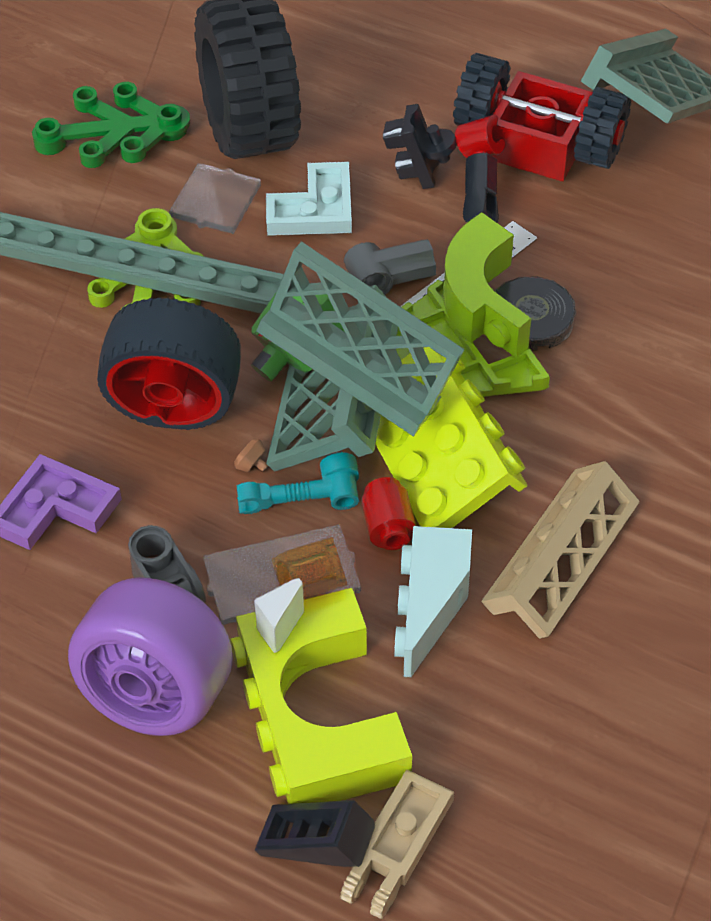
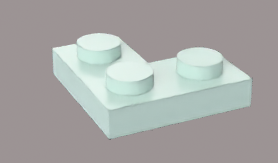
[266,162,352,235]

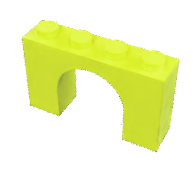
[230,588,412,804]

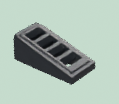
[255,800,375,867]

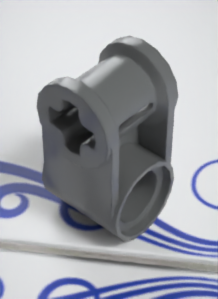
[128,525,206,603]

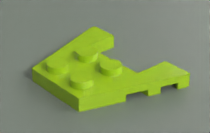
[396,279,550,397]

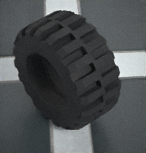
[194,0,301,159]

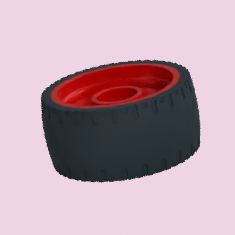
[97,298,241,430]

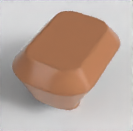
[234,439,268,472]

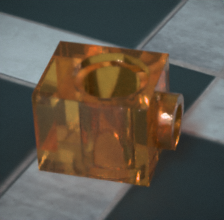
[271,537,348,599]

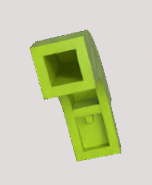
[443,212,531,358]

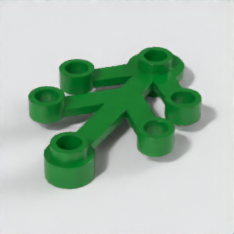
[32,81,190,168]

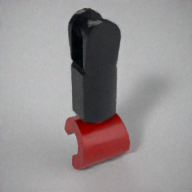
[455,114,505,223]

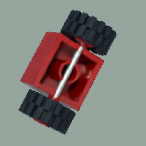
[453,53,632,182]

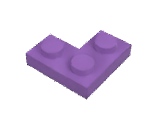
[0,454,122,550]

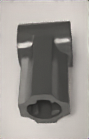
[344,239,436,295]

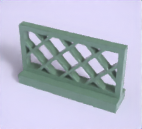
[581,29,711,124]
[256,241,465,437]
[266,285,398,472]

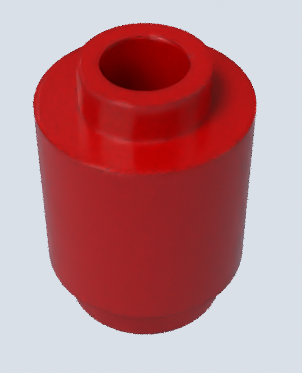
[361,477,416,550]

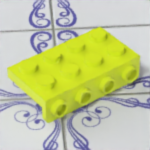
[376,347,527,528]

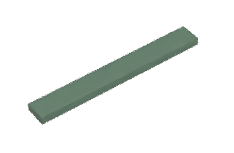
[0,212,284,313]

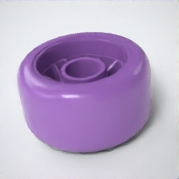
[68,577,233,736]

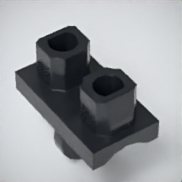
[383,104,457,189]

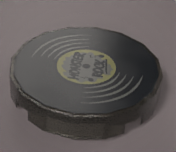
[495,276,576,351]

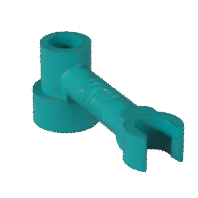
[237,452,359,514]

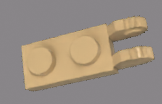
[340,770,454,919]

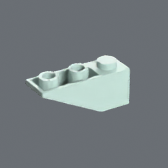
[394,526,472,677]

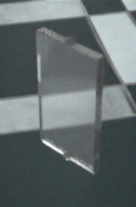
[203,524,361,625]

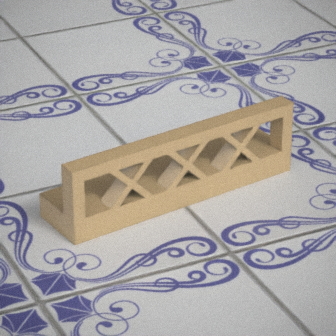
[481,461,640,638]

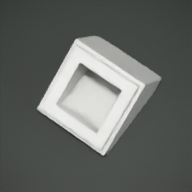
[254,578,304,653]

